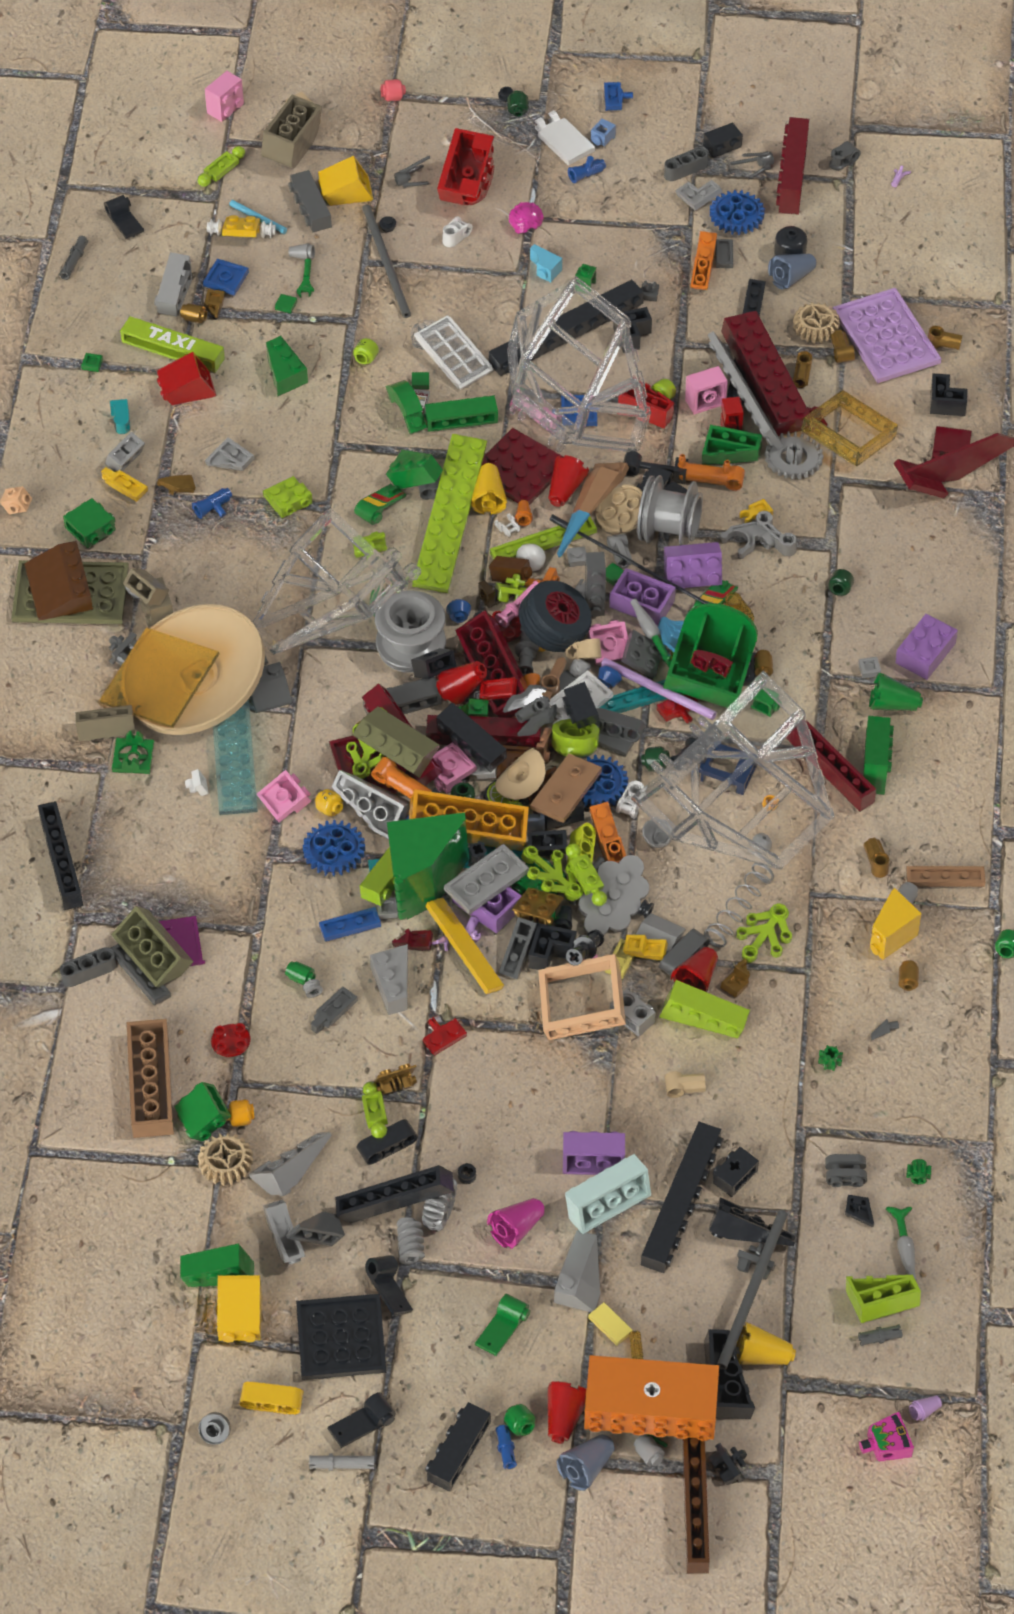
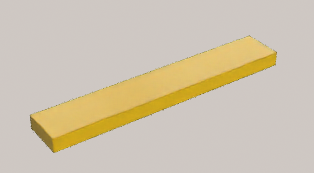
[425,898,504,994]

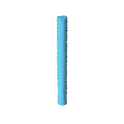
[229,200,287,234]

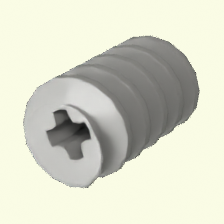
[397,1217,425,1264]

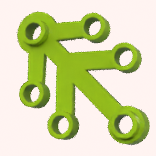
[346,707,387,779]
[521,846,583,901]
[736,903,792,963]

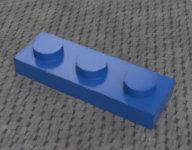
[319,907,381,942]

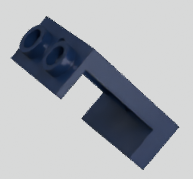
[699,742,758,795]

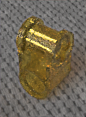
[725,592,754,621]

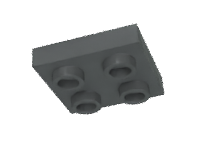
[622,629,661,679]

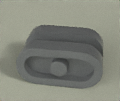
[825,1154,867,1187]

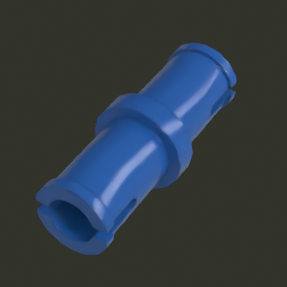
[495,1425,517,1469]

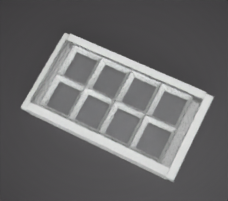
[414,315,494,390]

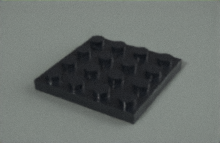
[296,1294,387,1380]

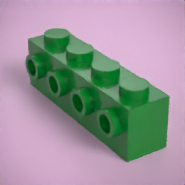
[425,395,498,432]

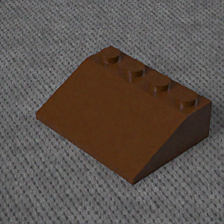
[24,541,93,621]

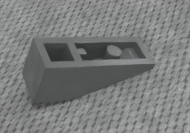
[499,917,538,979]
[286,1212,345,1246]

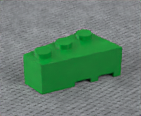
[266,336,308,396]
[702,424,762,465]
[386,450,443,489]
[180,1243,254,1287]

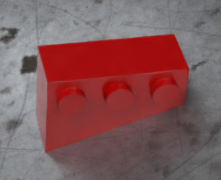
[617,375,674,429]

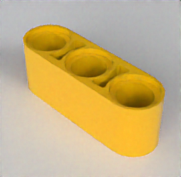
[239,1382,304,1415]

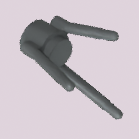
[730,151,774,179]
[394,156,430,188]

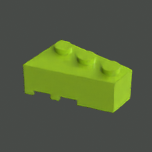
[846,1275,921,1323]

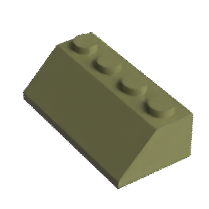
[352,707,440,778]
[111,906,194,988]

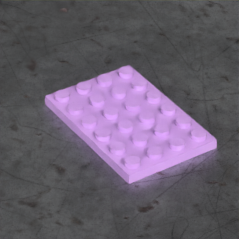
[833,288,941,383]

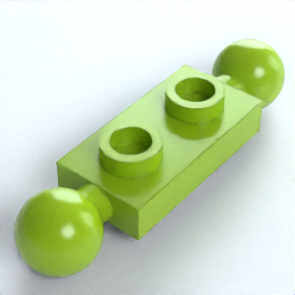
[197,146,245,187]
[566,843,607,906]
[362,1081,388,1138]

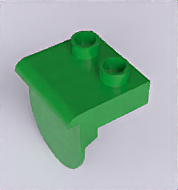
[663,603,758,710]

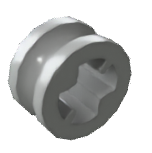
[303,979,323,998]

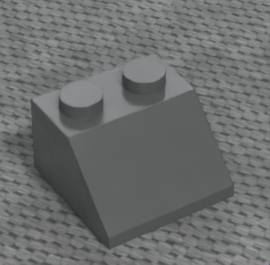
[250,662,292,713]

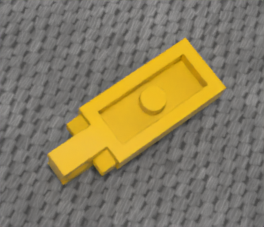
[101,467,148,502]

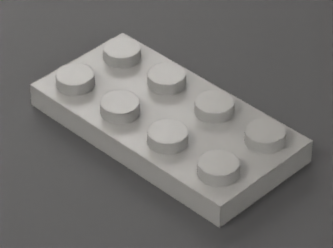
[444,844,529,915]

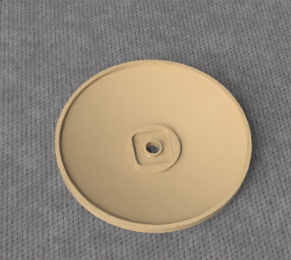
[122,604,265,735]

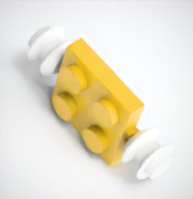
[207,215,276,239]

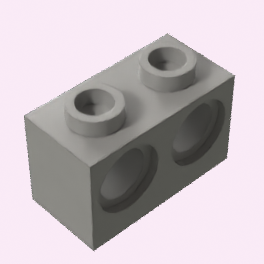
[105,432,145,472]
[610,988,656,1037]

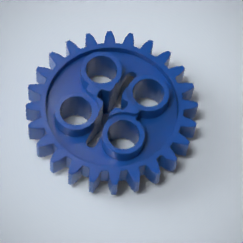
[710,190,765,235]
[581,754,629,807]
[303,820,365,876]

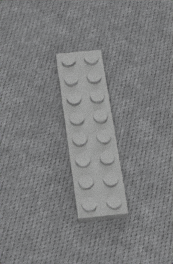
[708,331,783,450]

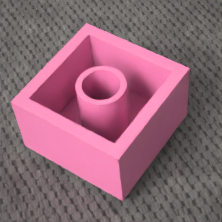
[205,71,244,122]
[685,366,728,415]

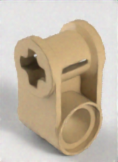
[565,639,602,660]

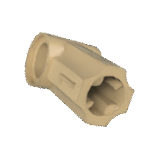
[664,1071,706,1098]

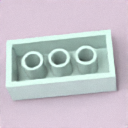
[565,1154,651,1234]

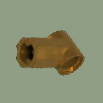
[927,325,963,350]
[831,330,855,363]
[793,351,812,388]
[863,837,890,878]

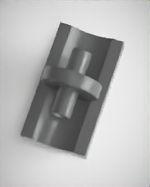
[109,632,140,667]
[737,1242,776,1280]

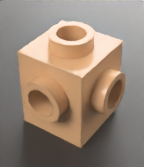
[0,486,32,514]

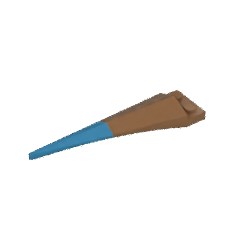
[557,462,629,558]

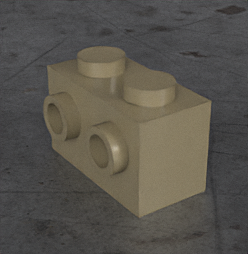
[123,568,169,606]

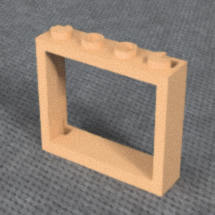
[538,954,626,1040]

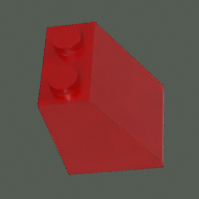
[157,352,217,405]

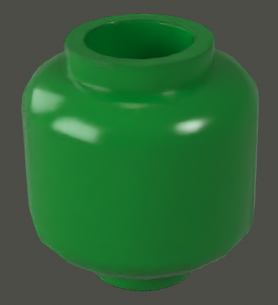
[995,929,1014,958]
[504,1404,536,1436]

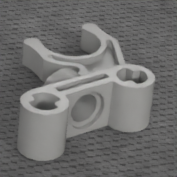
[721,511,797,559]

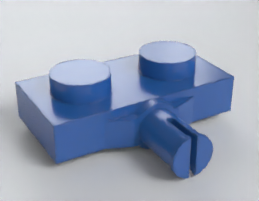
[604,82,633,111]

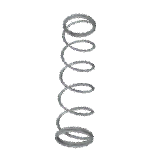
[704,862,774,948]

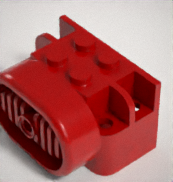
[437,128,495,205]

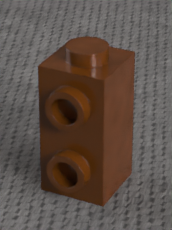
[489,556,532,583]

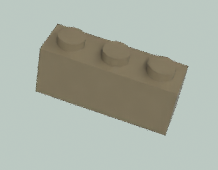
[75,705,135,741]

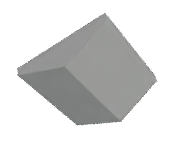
[636,913,686,954]

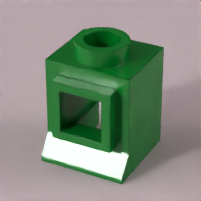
[574,264,597,293]
[751,684,782,717]

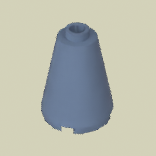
[768,253,816,290]
[556,1434,615,1491]

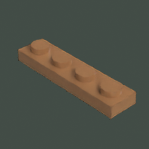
[906,866,986,887]

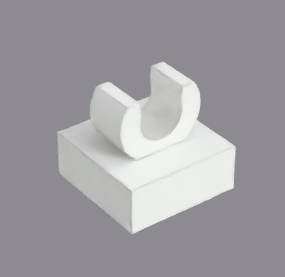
[185,769,209,796]

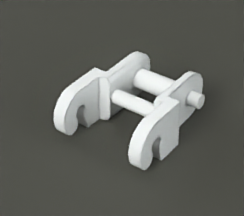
[494,513,520,537]

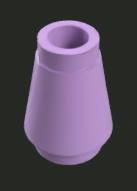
[909,1395,942,1421]

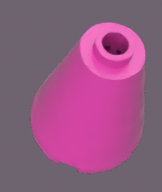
[487,1198,545,1249]

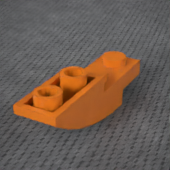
[690,231,717,290]
[589,802,626,864]

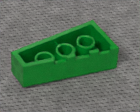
[863,716,894,795]

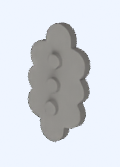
[578,855,649,938]

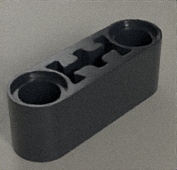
[356,1119,418,1165]

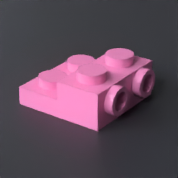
[587,620,628,665]
[433,742,477,794]
[257,770,311,823]

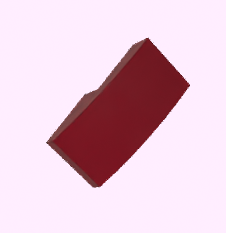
[690,650,733,678]

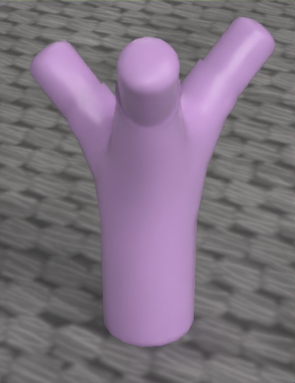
[891,165,911,187]
[432,934,449,951]

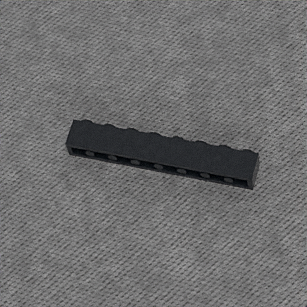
[641,1121,724,1273]

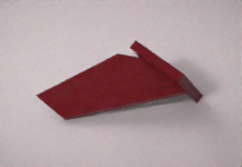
[893,433,1014,498]

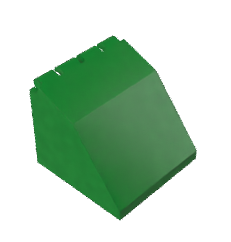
[387,812,469,920]

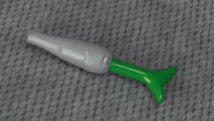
[630,599,672,667]
[886,1207,917,1281]

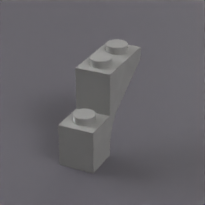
[263,1200,305,1264]

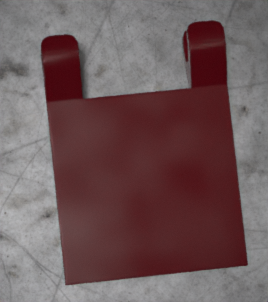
[932,426,972,459]

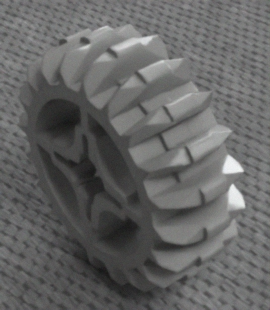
[422,1179,457,1231]

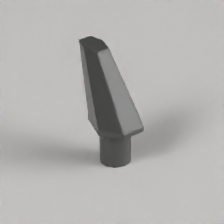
[871,1019,899,1041]

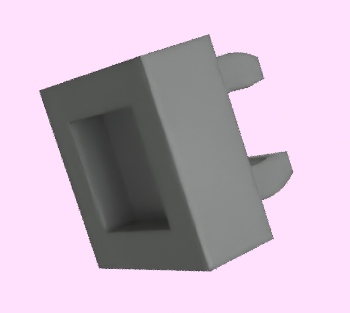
[641,281,659,302]

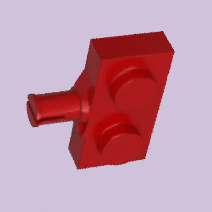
[656,694,698,724]
[423,1017,467,1056]

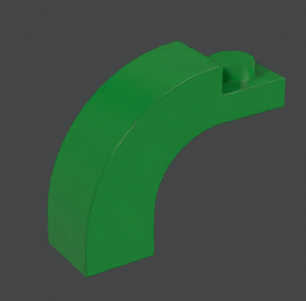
[385,380,427,434]

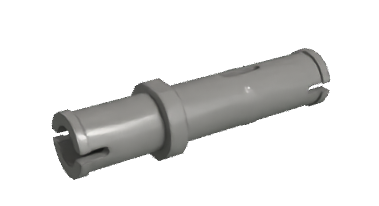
[309,1453,374,1471]

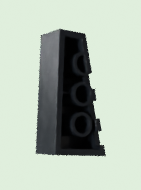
[704,1329,755,1419]

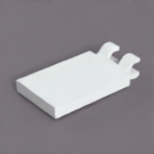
[535,110,595,166]
[549,670,613,725]

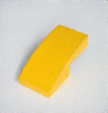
[623,935,668,960]

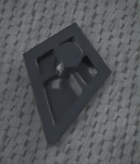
[845,1195,874,1227]

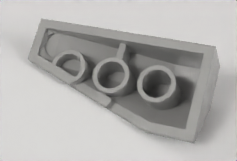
[332,770,410,839]
[249,1132,332,1196]
[554,1230,600,1312]

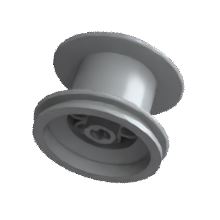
[637,475,703,545]
[375,590,446,673]

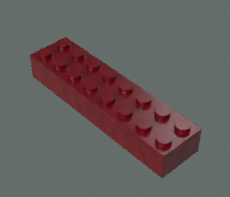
[721,311,811,436]

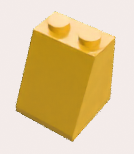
[317,156,373,206]
[870,888,922,960]
[217,1275,262,1342]

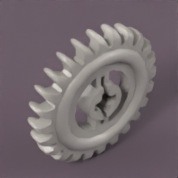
[765,431,824,479]

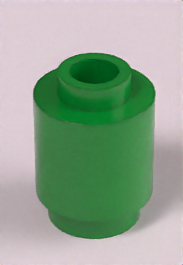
[285,961,316,985]

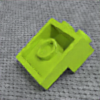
[263,476,313,518]

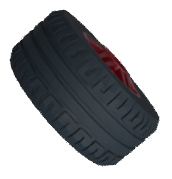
[519,581,592,652]

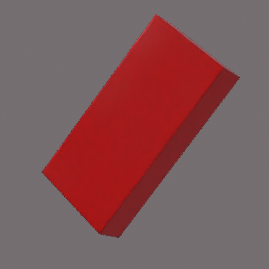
[479,677,517,700]

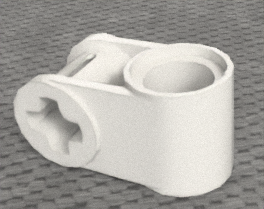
[442,216,473,248]
[616,780,644,819]

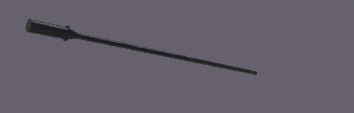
[550,514,708,604]

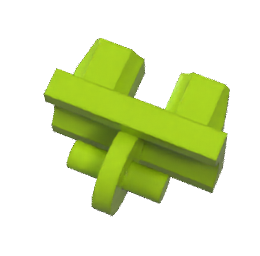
[352,531,387,558]
[495,574,527,602]

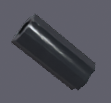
[469,841,487,867]

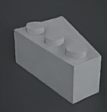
[154,252,192,317]
[370,944,408,1015]

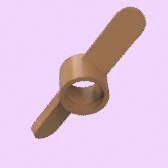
[541,657,567,700]

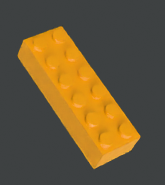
[409,790,529,851]

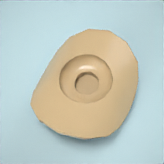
[495,748,546,800]

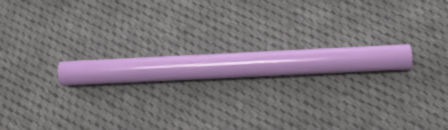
[601,658,717,720]

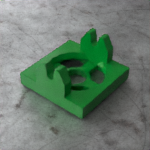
[112,731,154,774]

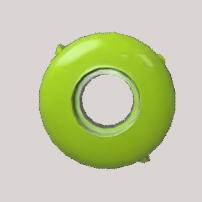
[551,719,599,758]

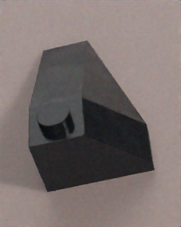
[709,1197,796,1246]

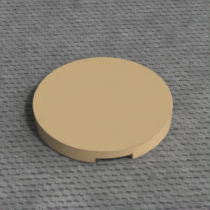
[595,484,643,535]

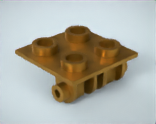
[512,887,564,925]
[374,1063,417,1095]

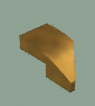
[204,289,225,318]
[157,475,196,495]
[720,958,750,998]

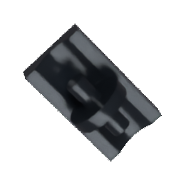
[708,1443,747,1485]

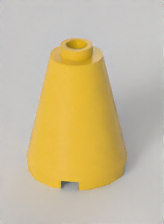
[471,463,507,515]
[736,1322,796,1365]

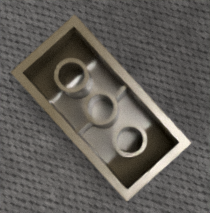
[261,94,322,169]

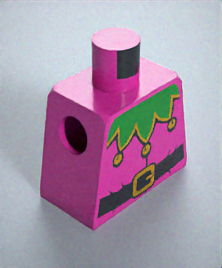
[859,1412,914,1461]

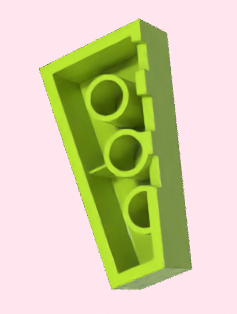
[659,980,750,1038]

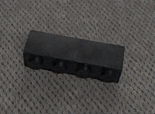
[436,702,507,773]
[425,1402,491,1492]

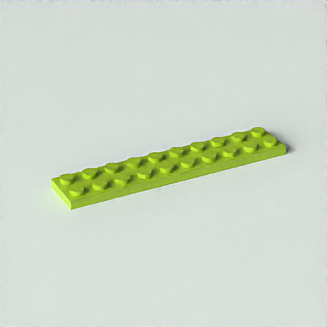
[412,434,487,593]

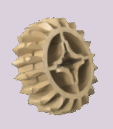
[793,302,840,344]
[198,1133,253,1186]

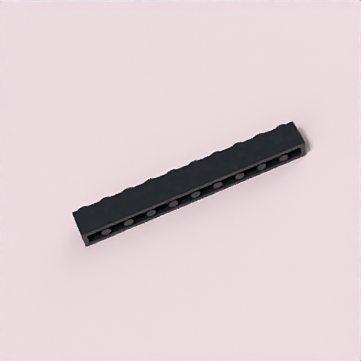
[489,279,644,376]

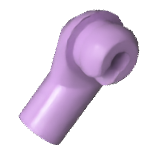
[465,916,481,943]

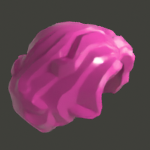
[509,202,544,234]

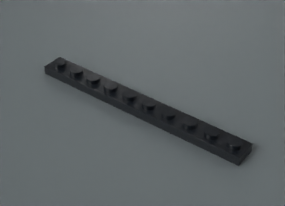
[727,279,766,409]

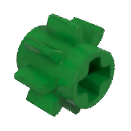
[818,1045,843,1071]
[906,1159,932,1185]

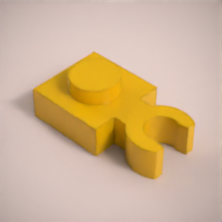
[739,499,774,523]

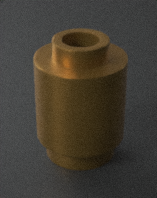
[180,303,208,324]
[754,650,773,678]
[899,960,919,991]

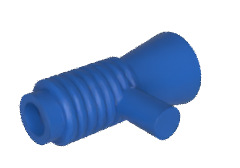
[568,156,606,183]
[192,488,232,519]

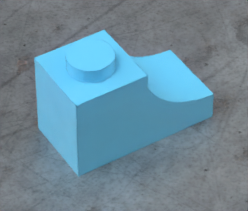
[530,244,562,282]

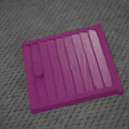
[159,916,205,967]

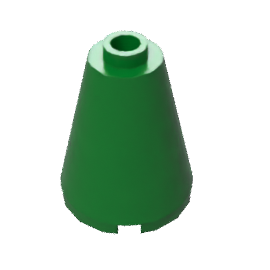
[869,673,923,711]

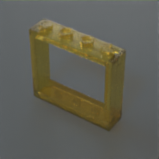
[801,390,898,467]

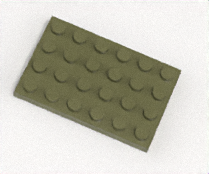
[11,560,129,624]

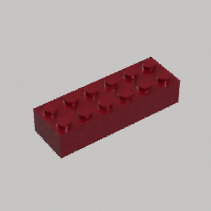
[776,117,810,215]
[455,610,528,718]

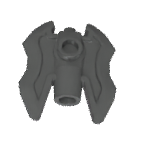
[503,685,557,736]

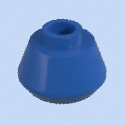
[446,599,471,623]
[597,665,622,688]

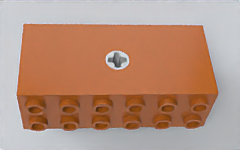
[584,1355,719,1441]

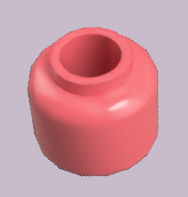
[380,79,406,101]

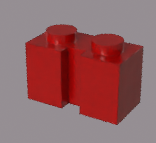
[720,397,743,431]

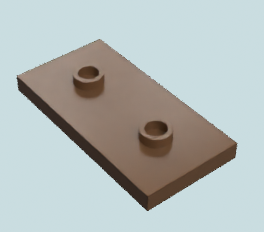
[530,754,602,823]

